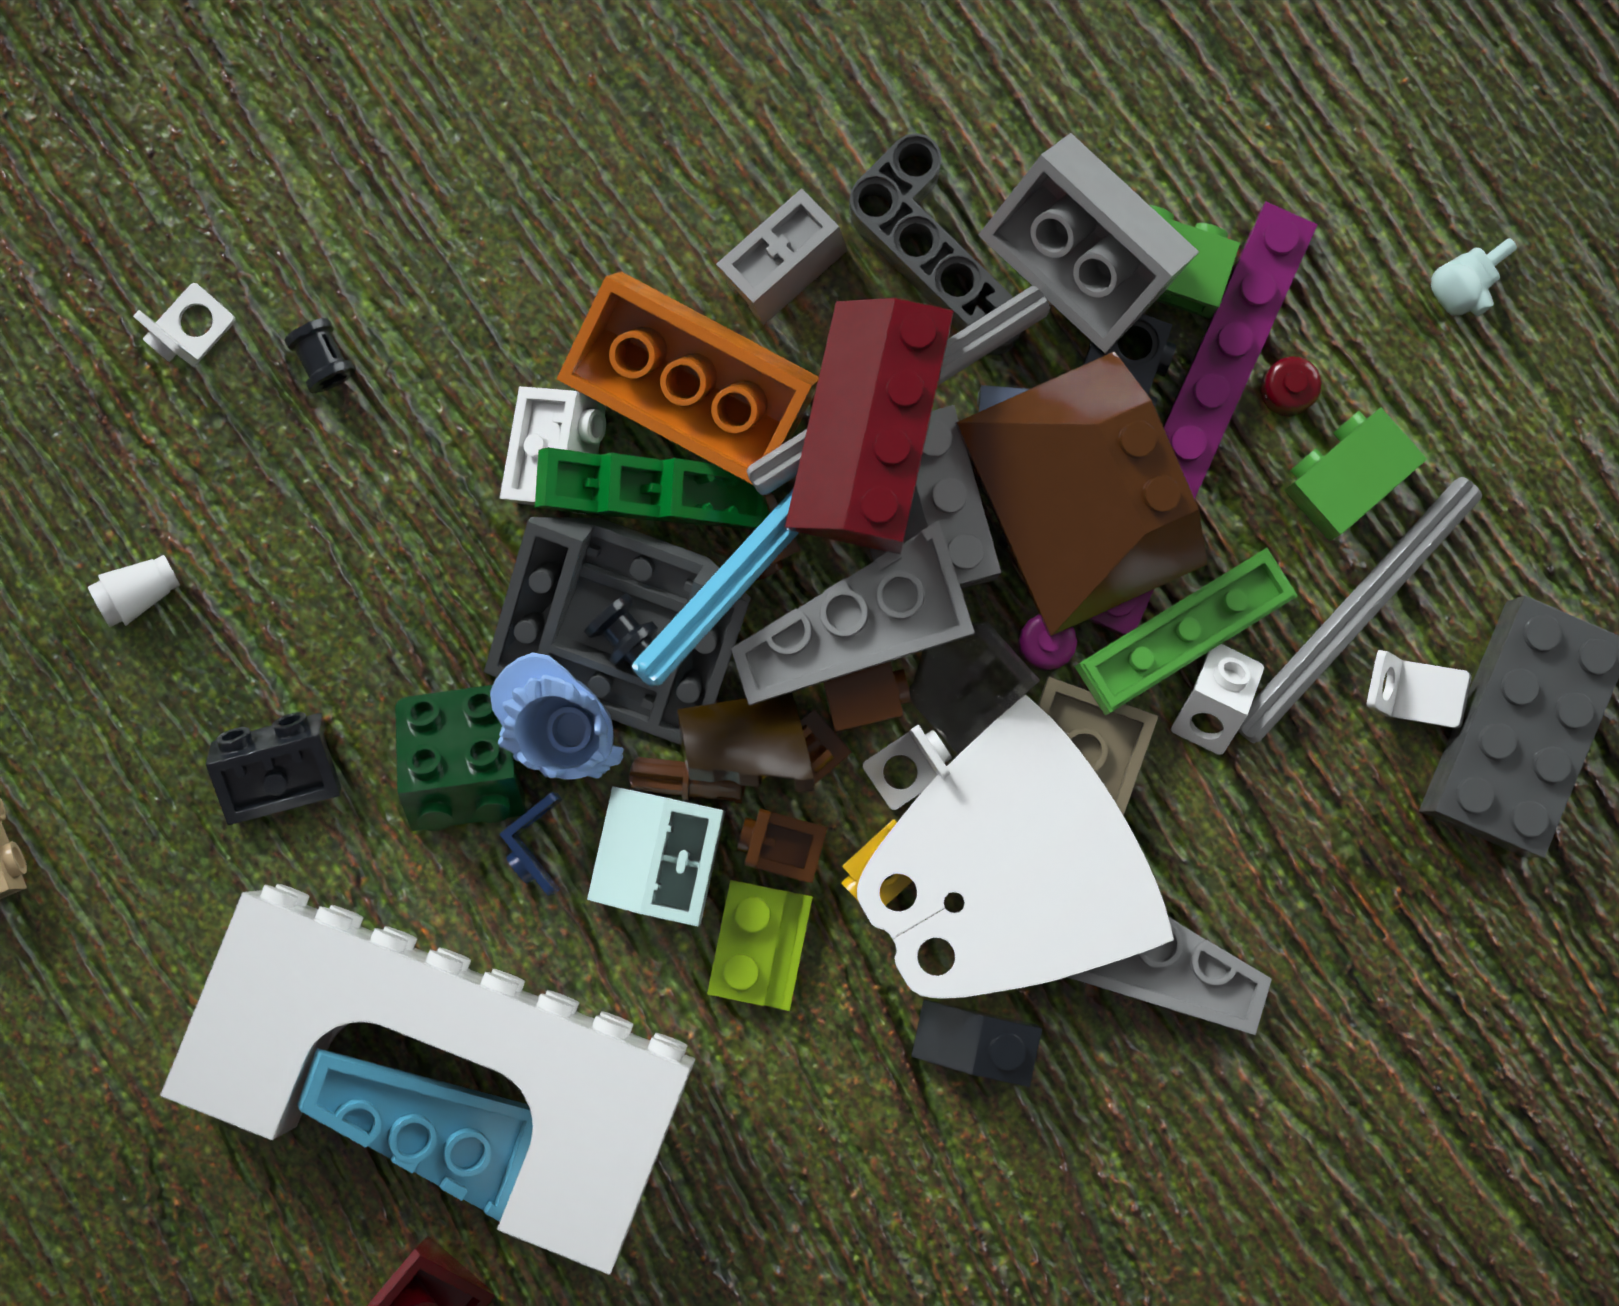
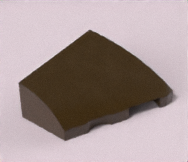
[677,693,815,792]

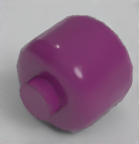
[1018,614,1077,672]

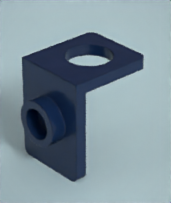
[499,792,563,896]

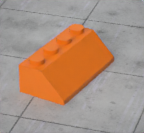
[557,272,819,485]

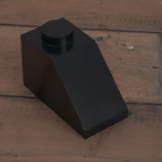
[911,999,1042,1087]

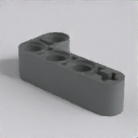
[849,133,1022,356]

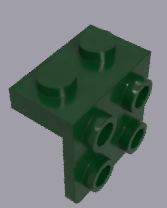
[395,685,526,831]

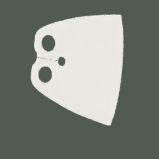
[857,695,1174,998]

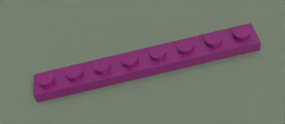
[1087,201,1318,636]

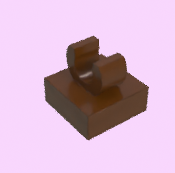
[800,709,852,785]

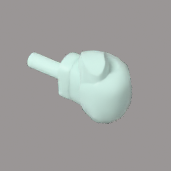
[1431,238,1517,317]

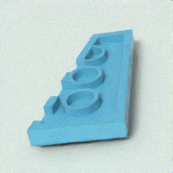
[297,1048,533,1222]

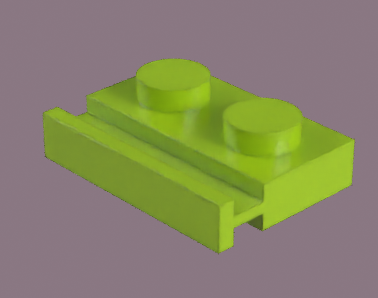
[707,880,813,1011]

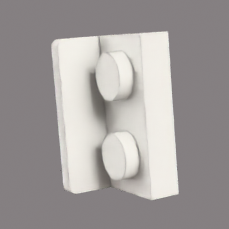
[500,386,606,514]

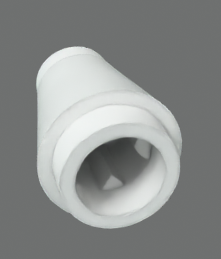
[88,555,180,627]

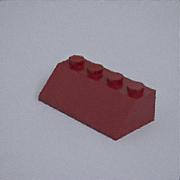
[785,298,954,555]

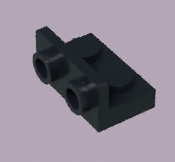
[205,712,341,825]

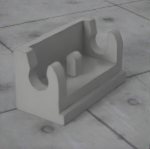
[716,188,848,325]

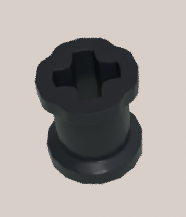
[284,318,356,393]

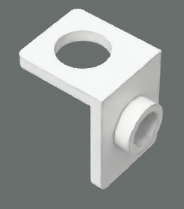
[133,283,235,367]
[1171,644,1264,755]
[1367,650,1472,729]
[863,725,952,810]

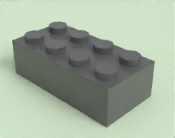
[1419,595,1619,858]

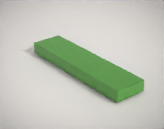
[1074,548,1298,716]

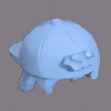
[490,652,624,779]

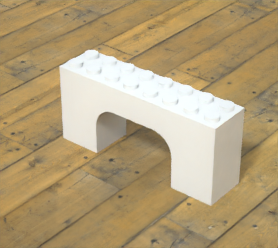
[160,884,696,1275]

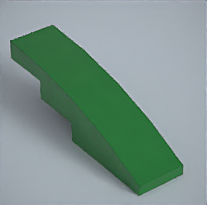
[535,447,773,529]

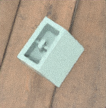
[587,786,726,926]

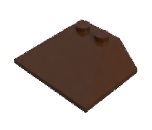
[955,351,1208,636]

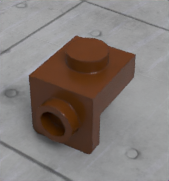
[737,809,828,883]

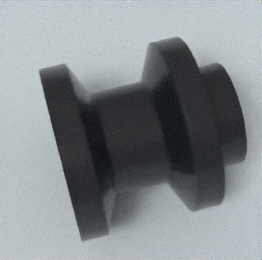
[584,593,658,667]

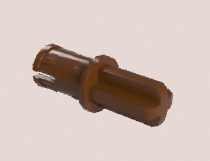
[629,757,746,804]

